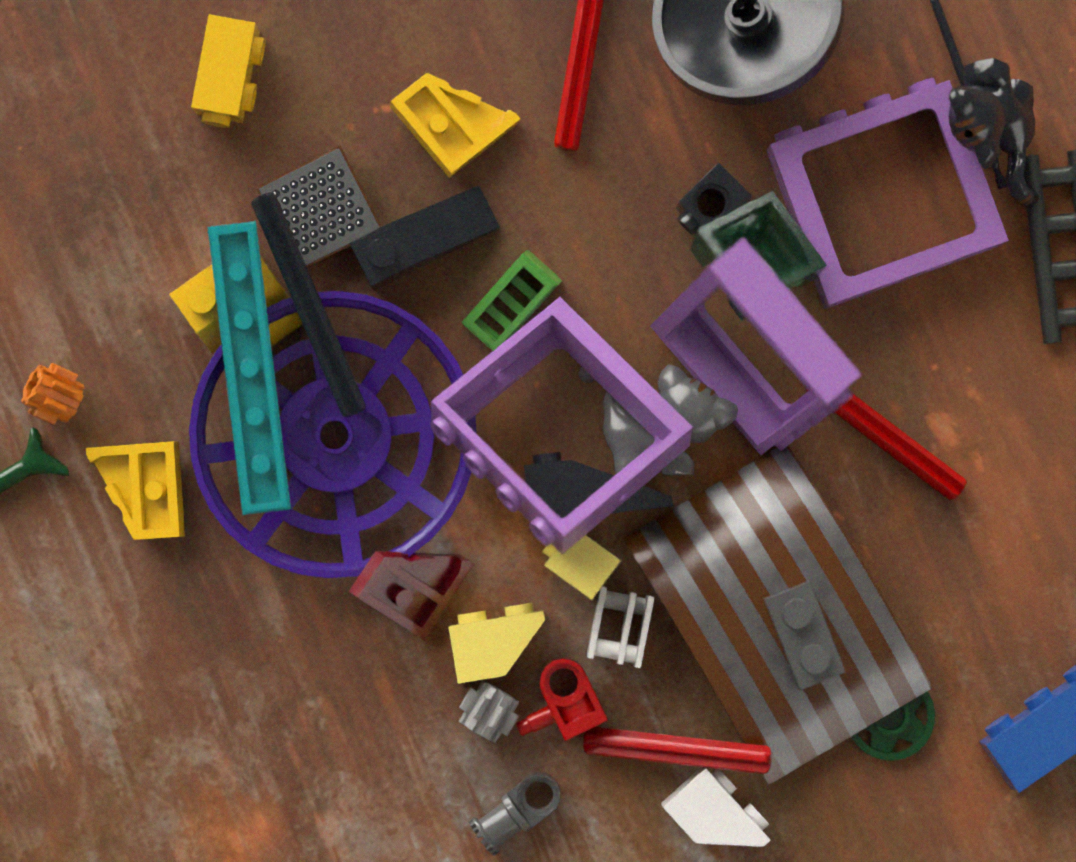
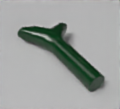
[0,427,69,494]

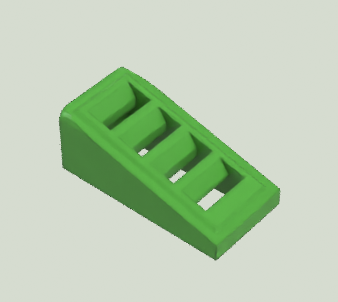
[461,250,562,351]

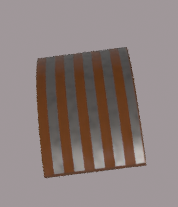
[623,446,932,785]

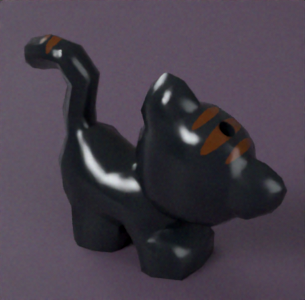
[948,58,1039,207]

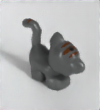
[578,365,738,475]

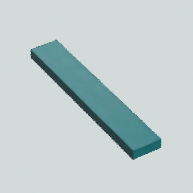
[208,221,291,515]

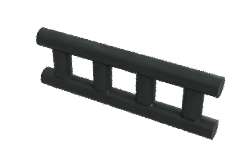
[1024,150,1076,344]

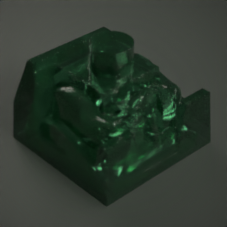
[690,190,827,321]

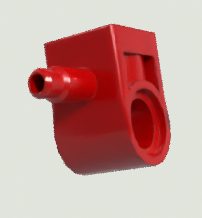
[516,657,608,741]

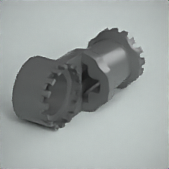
[469,772,561,856]

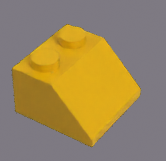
[169,256,303,370]

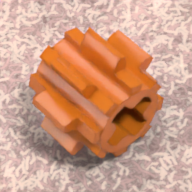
[21,363,84,425]

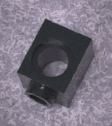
[676,162,752,241]

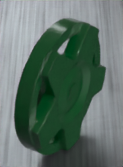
[851,691,935,761]

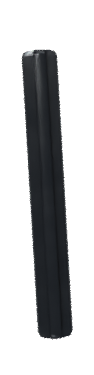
[251,192,366,418]

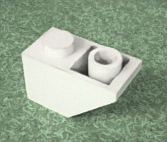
[661,767,770,847]

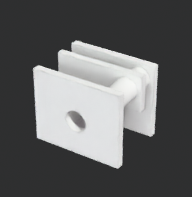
[586,586,655,668]

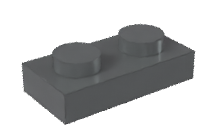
[763,581,845,690]

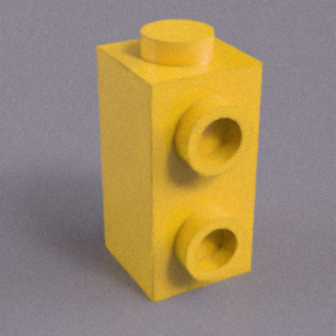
[191,14,266,128]

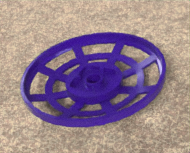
[189,291,477,578]

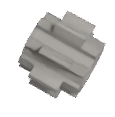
[459,680,519,743]

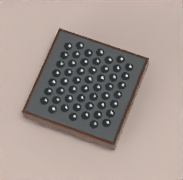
[256,145,382,269]

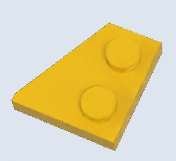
[389,73,521,178]
[86,441,185,540]

